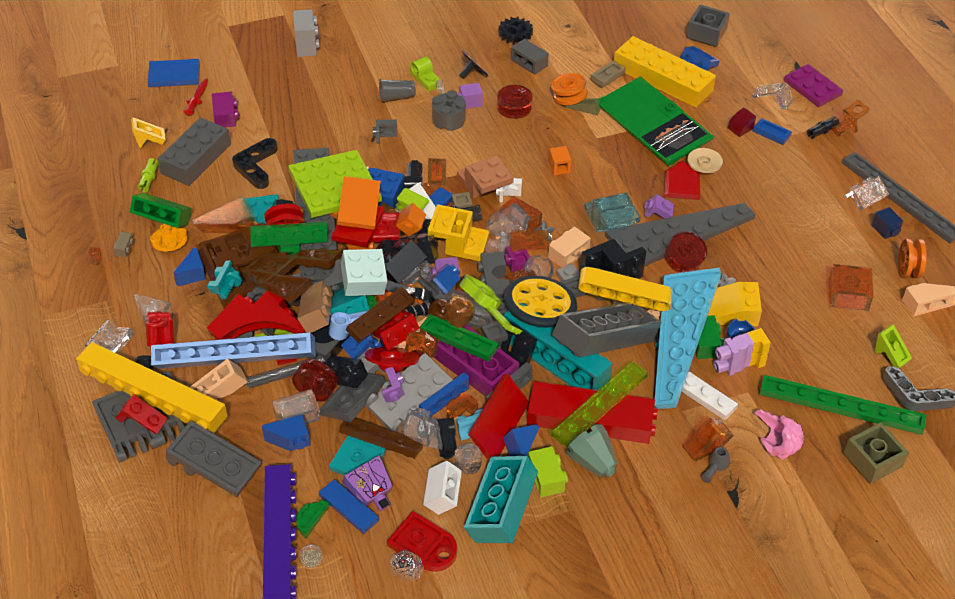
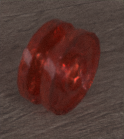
[497,85,533,119]
[665,231,707,273]
[292,359,338,402]

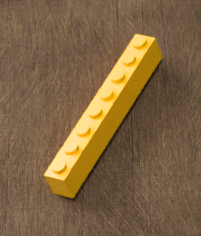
[76,342,227,434]

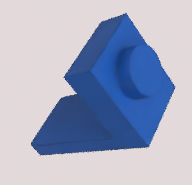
[341,336,383,359]

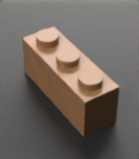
[298,280,333,333]

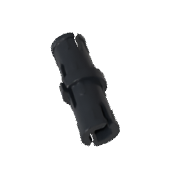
[807,116,840,139]

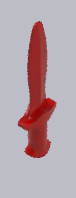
[183,78,208,116]

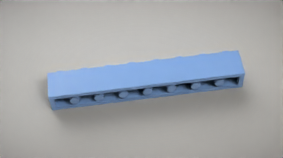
[151,333,316,369]

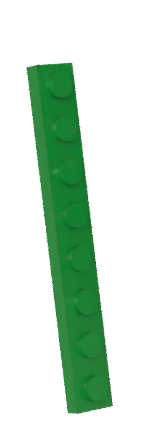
[759,375,926,435]

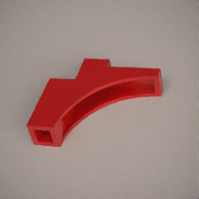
[206,290,307,340]

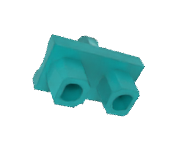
[207,261,242,299]

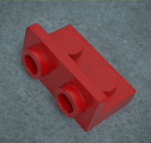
[373,311,420,350]

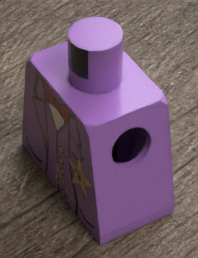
[342,456,393,512]

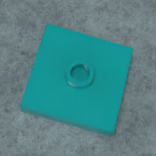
[329,436,386,476]

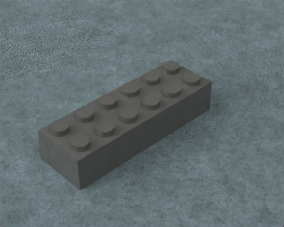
[552,303,662,357]

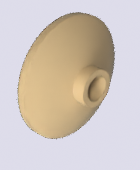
[688,148,723,173]

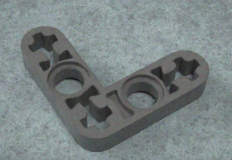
[883,366,955,411]

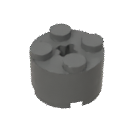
[432,90,466,131]

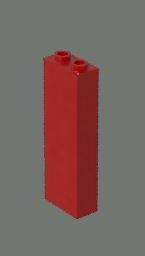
[527,381,658,444]

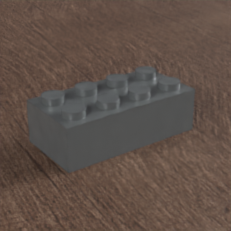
[157,117,231,186]

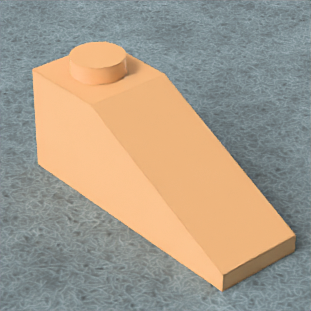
[902,283,955,316]
[189,358,248,400]

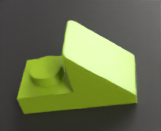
[392,188,429,213]
[875,324,912,368]

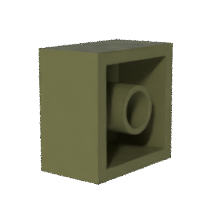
[844,422,909,484]

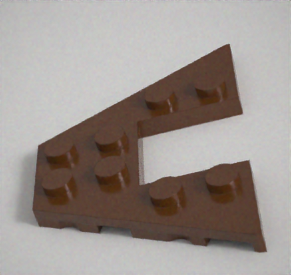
[242,245,348,303]

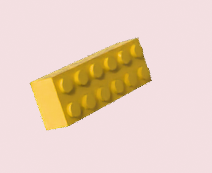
[614,36,716,107]

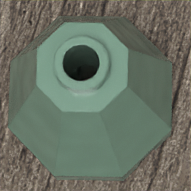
[566,424,618,478]

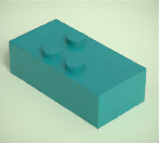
[464,456,538,543]

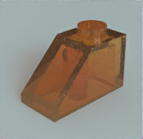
[682,417,734,461]

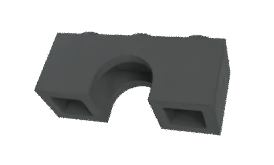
[477,251,510,299]

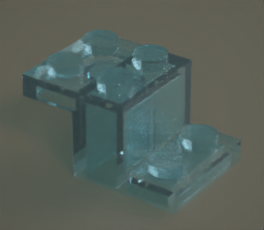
[584,192,641,233]

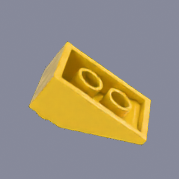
[708,282,762,326]

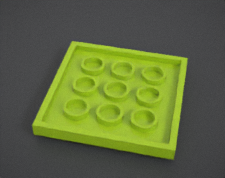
[288,150,382,218]

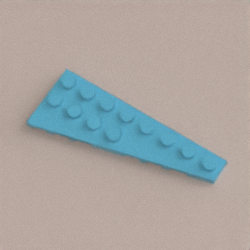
[655,268,721,409]

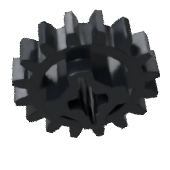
[498,17,533,44]

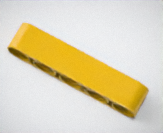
[578,267,672,311]

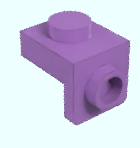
[644,194,674,218]
[381,367,405,403]

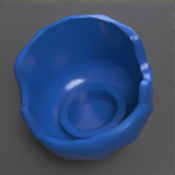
[726,319,755,340]

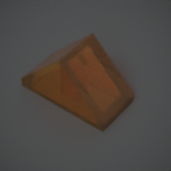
[428,158,447,186]

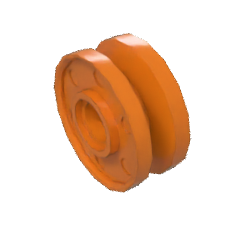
[551,73,588,105]
[898,239,927,278]

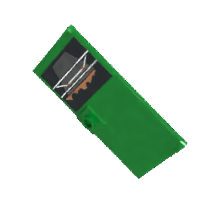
[598,76,714,166]

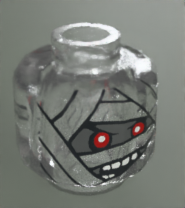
[454,443,482,475]
[389,549,424,583]

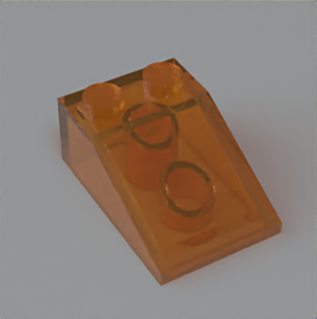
[191,197,258,233]

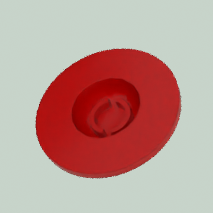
[365,347,419,373]

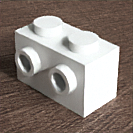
[423,461,462,515]

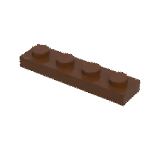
[345,287,415,344]
[339,418,424,459]

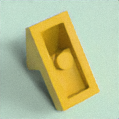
[131,118,166,148]

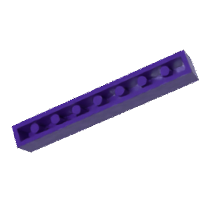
[263,464,297,599]

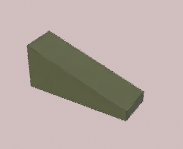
[565,98,600,116]

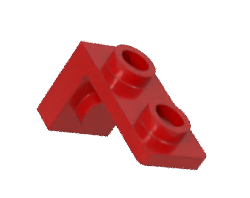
[115,394,167,434]

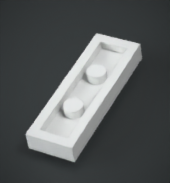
[682,372,738,420]

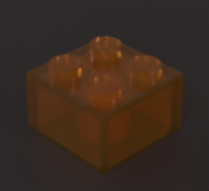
[829,264,874,311]

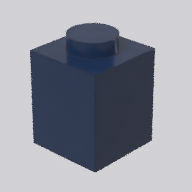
[871,207,903,239]

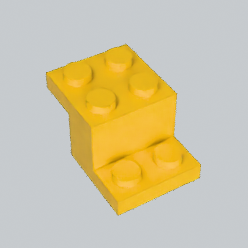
[428,204,490,261]

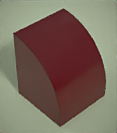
[727,107,756,137]

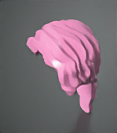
[755,409,804,460]

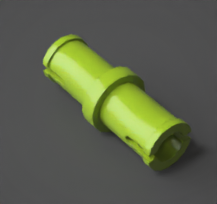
[137,158,159,192]

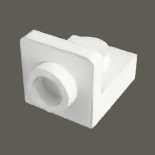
[496,178,522,202]

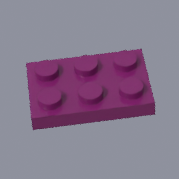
[784,64,843,108]

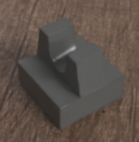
[481,321,508,347]

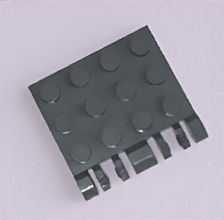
[92,371,188,463]

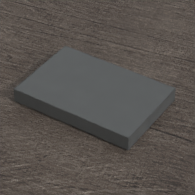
[318,373,386,422]

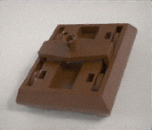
[196,222,292,309]

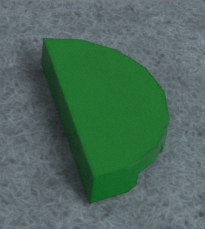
[296,500,330,539]

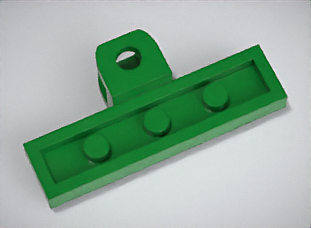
[250,222,327,255]

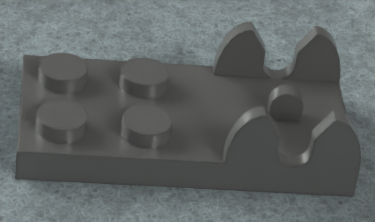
[166,421,261,497]

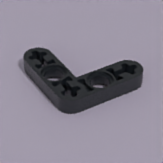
[232,138,278,189]
[385,280,433,301]

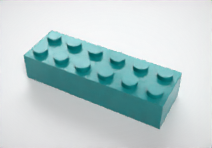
[504,303,613,392]

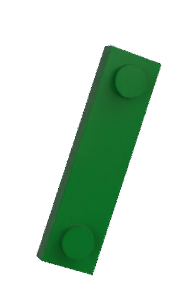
[420,314,499,362]

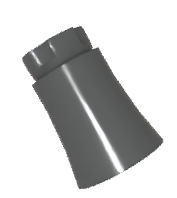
[379,79,416,102]

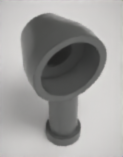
[701,447,730,483]

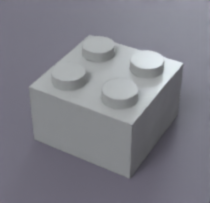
[293,9,320,57]

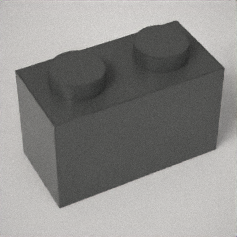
[511,39,549,75]

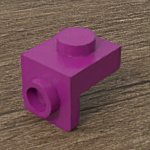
[504,246,533,272]

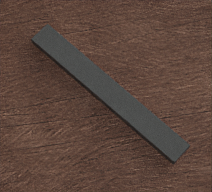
[842,152,955,244]

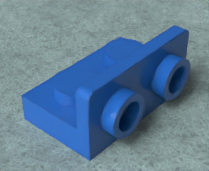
[680,46,720,71]

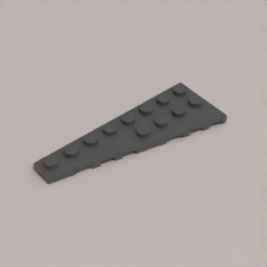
[605,203,755,267]

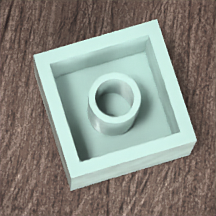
[341,249,387,296]

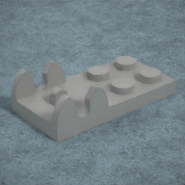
[366,353,453,432]

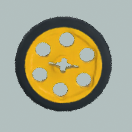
[504,276,578,328]

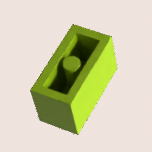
[528,446,568,498]

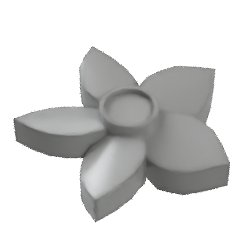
[718,273,736,287]

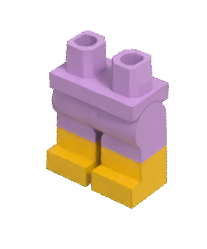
[713,328,771,376]

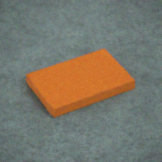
[337,176,381,230]

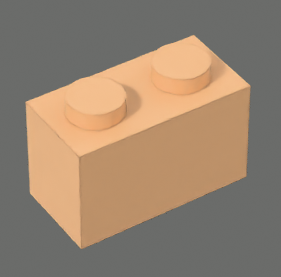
[548,227,591,268]

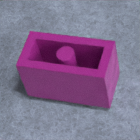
[212,91,239,128]

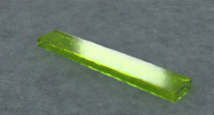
[551,361,648,447]

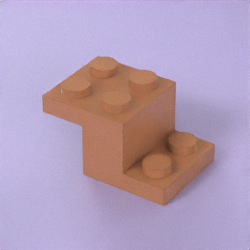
[457,156,514,198]

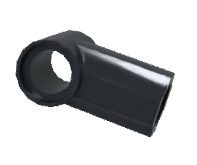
[404,160,423,189]
[434,418,457,459]

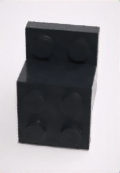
[580,239,647,279]

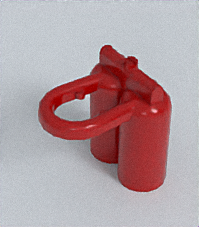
[145,311,174,347]

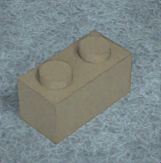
[113,232,134,258]

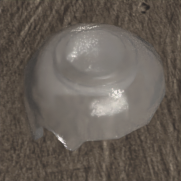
[485,230,510,254]
[523,255,554,278]

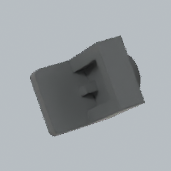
[373,119,397,143]

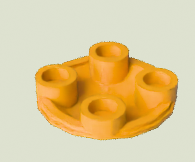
[150,224,187,252]

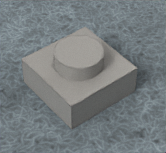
[556,263,580,281]

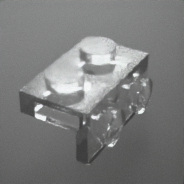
[844,176,890,211]
[85,319,134,353]

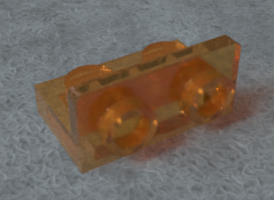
[509,230,548,250]

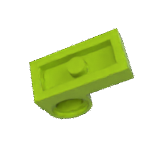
[410,56,442,92]

